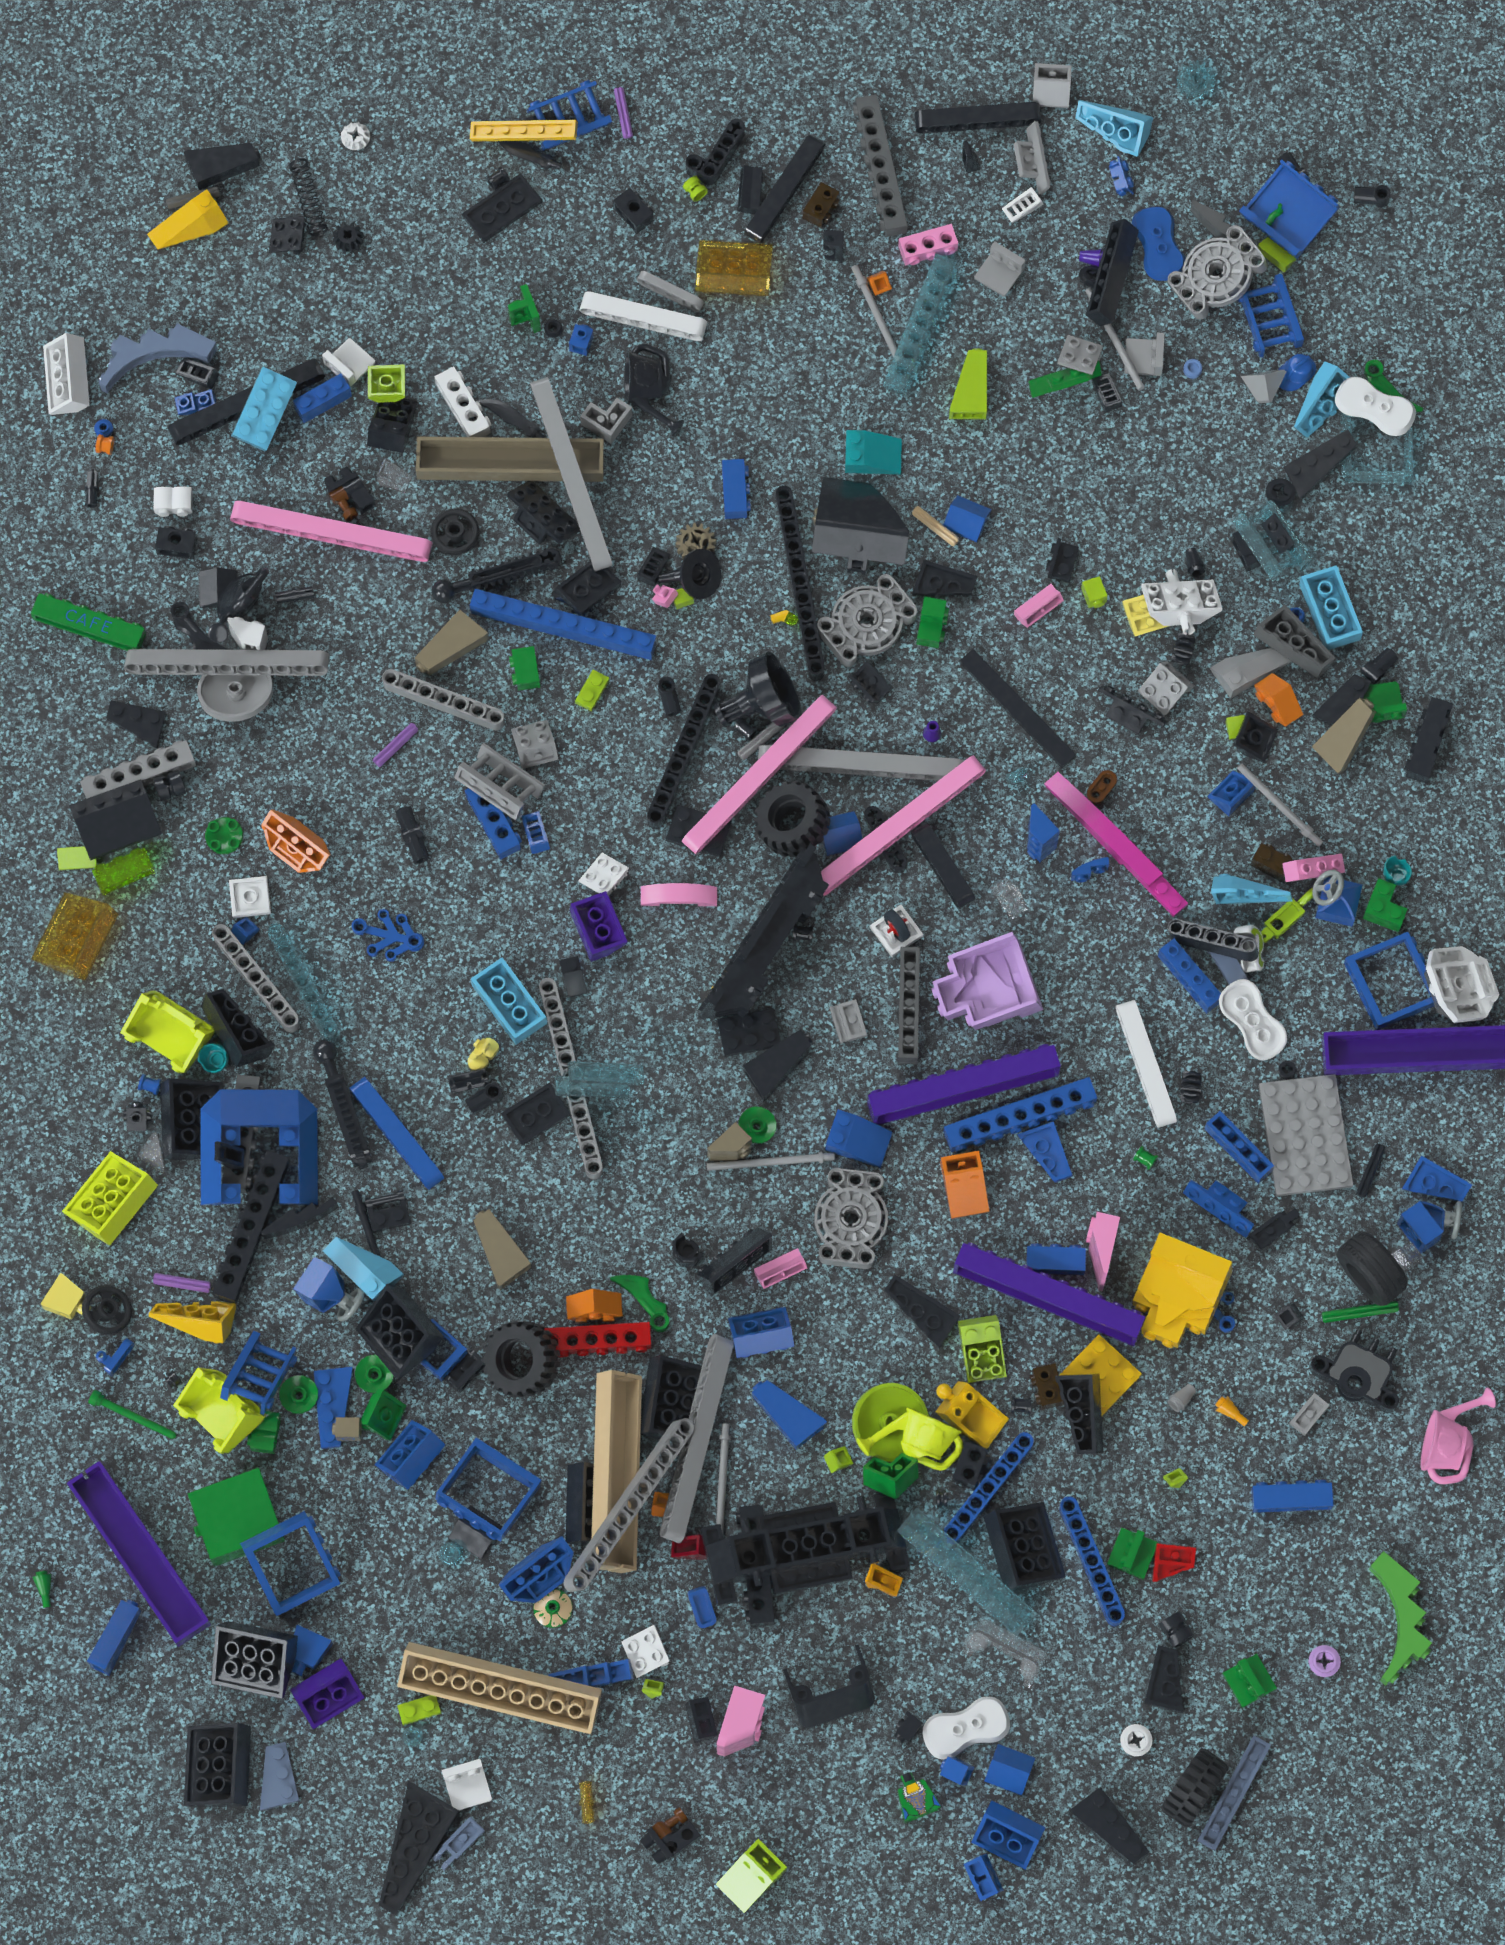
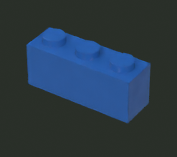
[293,373,352,423]
[722,459,751,519]
[1026,1243,1086,1275]

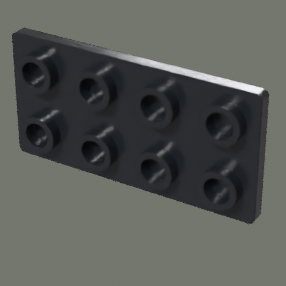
[507,481,580,544]

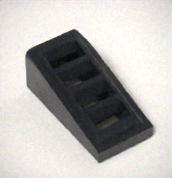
[962,140,980,173]
[176,358,219,389]
[1092,373,1122,412]
[637,547,670,587]
[214,1141,244,1169]

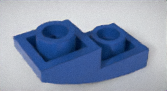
[175,389,216,415]
[1071,857,1109,883]

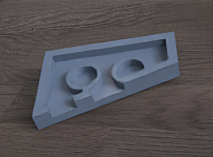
[260,1742,300,1811]

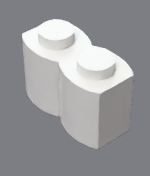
[154,487,193,517]

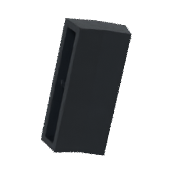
[737,165,763,214]

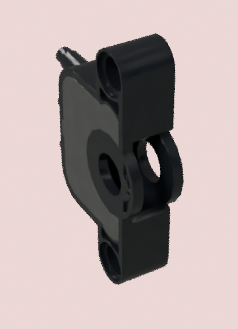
[1309,1329,1399,1413]

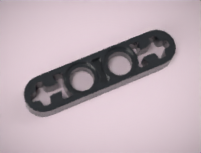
[864,806,907,873]

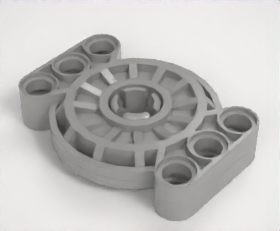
[1168,225,1268,320]
[817,574,917,667]
[814,1168,888,1269]

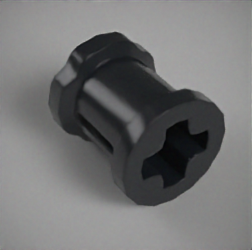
[485,166,510,190]
[733,717,758,741]
[793,924,813,943]
[1011,1396,1032,1415]

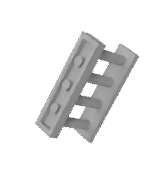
[454,743,545,820]

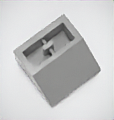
[1032,63,1072,108]

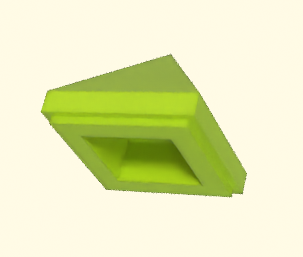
[1163,1468,1188,1488]
[642,1679,665,1699]

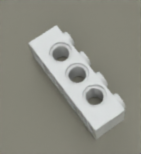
[434,366,492,437]

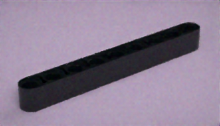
[168,359,325,445]
[647,674,721,829]

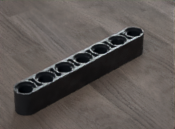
[914,102,1041,134]
[744,135,825,244]

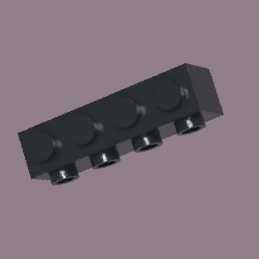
[565,1462,594,1546]

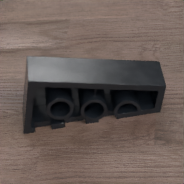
[1404,697,1454,784]
[201,989,275,1068]
[1055,1374,1104,1454]

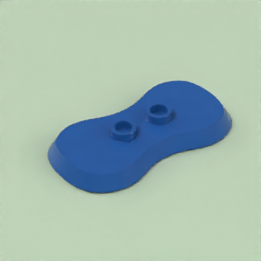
[1132,206,1186,281]

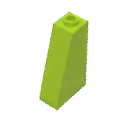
[949,348,987,419]

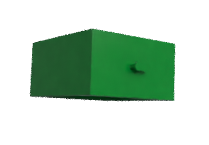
[187,1468,285,1567]

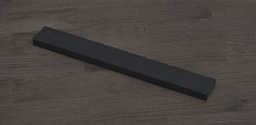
[959,649,1076,768]

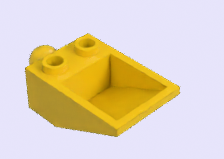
[935,1381,1009,1449]

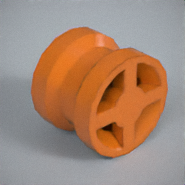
[95,434,114,455]

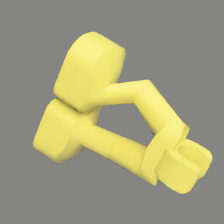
[468,1038,499,1071]

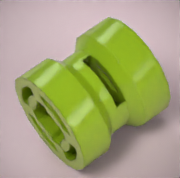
[683,176,708,202]

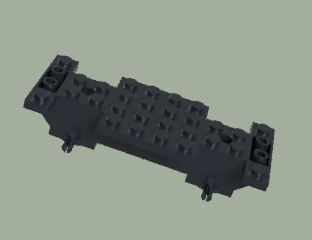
[698,844,829,1021]
[700,1493,910,1606]

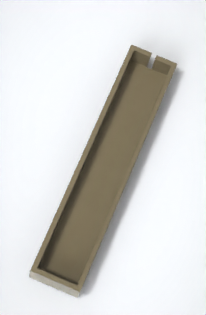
[416,437,604,482]

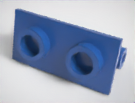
[1109,156,1134,196]

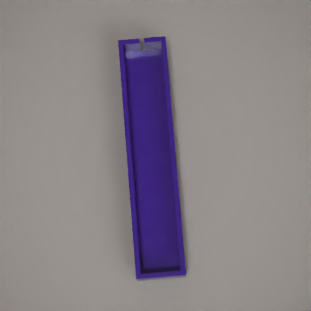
[1321,1025,1505,1076]
[867,1044,1061,1125]
[953,1243,1145,1347]
[67,1461,211,1647]

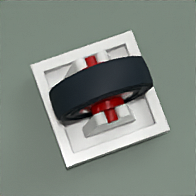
[870,905,923,957]

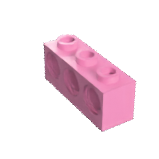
[898,224,958,266]
[1283,854,1345,882]

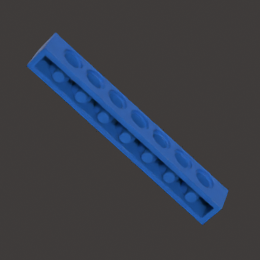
[943,1077,1097,1153]

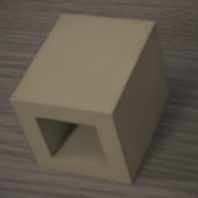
[332,1417,362,1441]

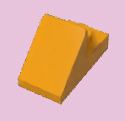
[865,1564,903,1597]

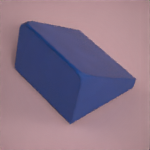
[231,917,260,945]

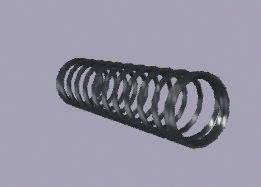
[289,158,328,237]

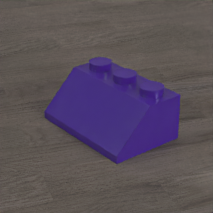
[569,891,628,962]
[289,1658,364,1729]

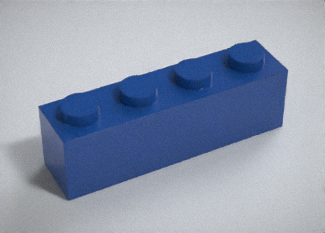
[1251,1480,1334,1513]

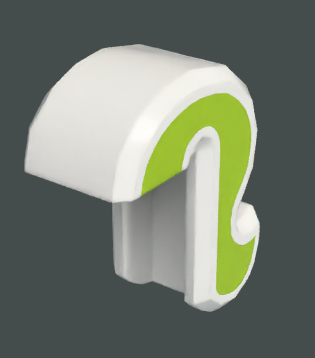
[1234,925,1264,973]

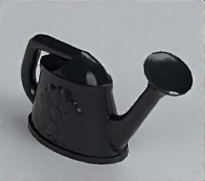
[624,343,684,437]
[208,566,269,643]

